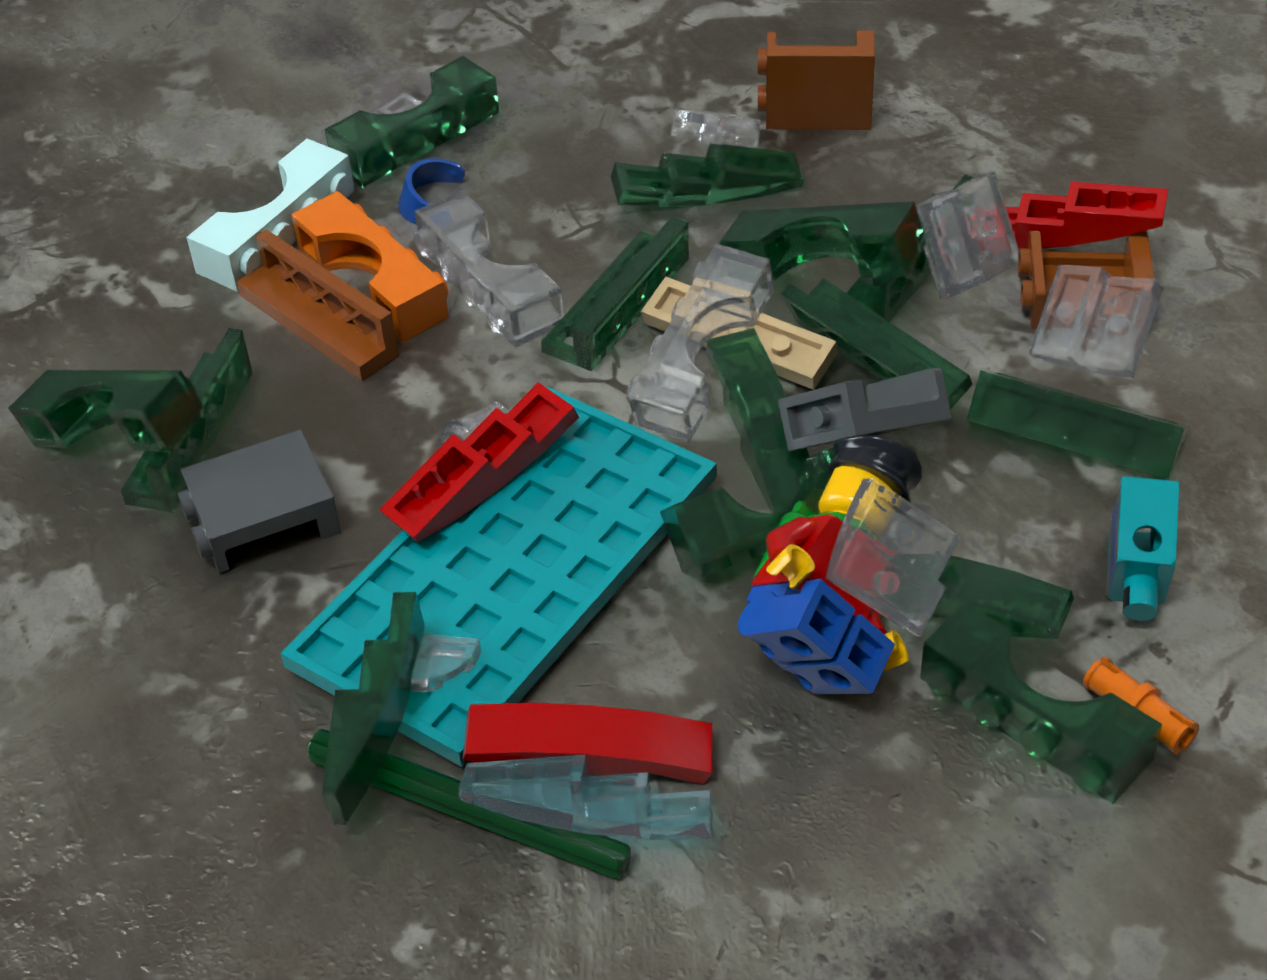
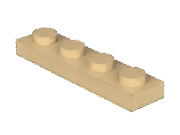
[641,276,838,390]

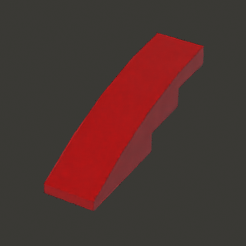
[968,181,1169,250]
[379,382,579,542]
[462,703,712,785]

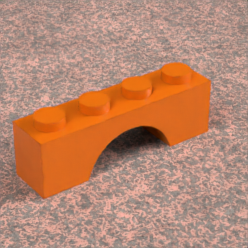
[291,191,449,343]

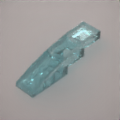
[458,754,713,840]

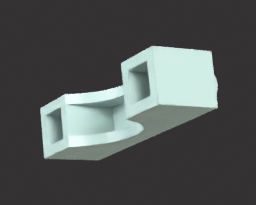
[186,139,355,292]

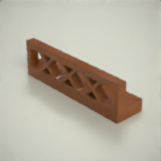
[237,229,399,381]

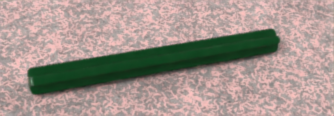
[307,729,631,879]

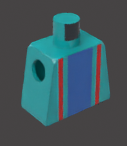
[1107,476,1179,621]

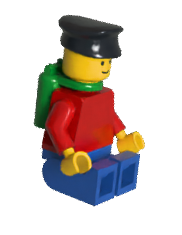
[738,435,922,694]

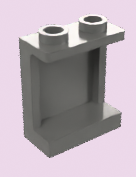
[778,367,952,451]
[177,429,341,573]

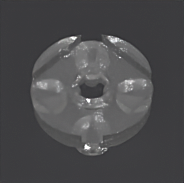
[670,108,761,148]

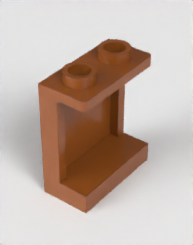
[758,30,875,130]
[1018,231,1157,332]

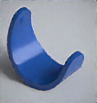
[398,158,465,228]

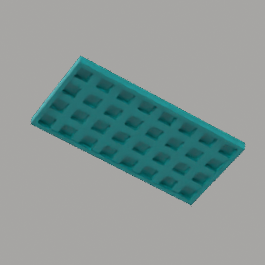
[280,386,717,767]

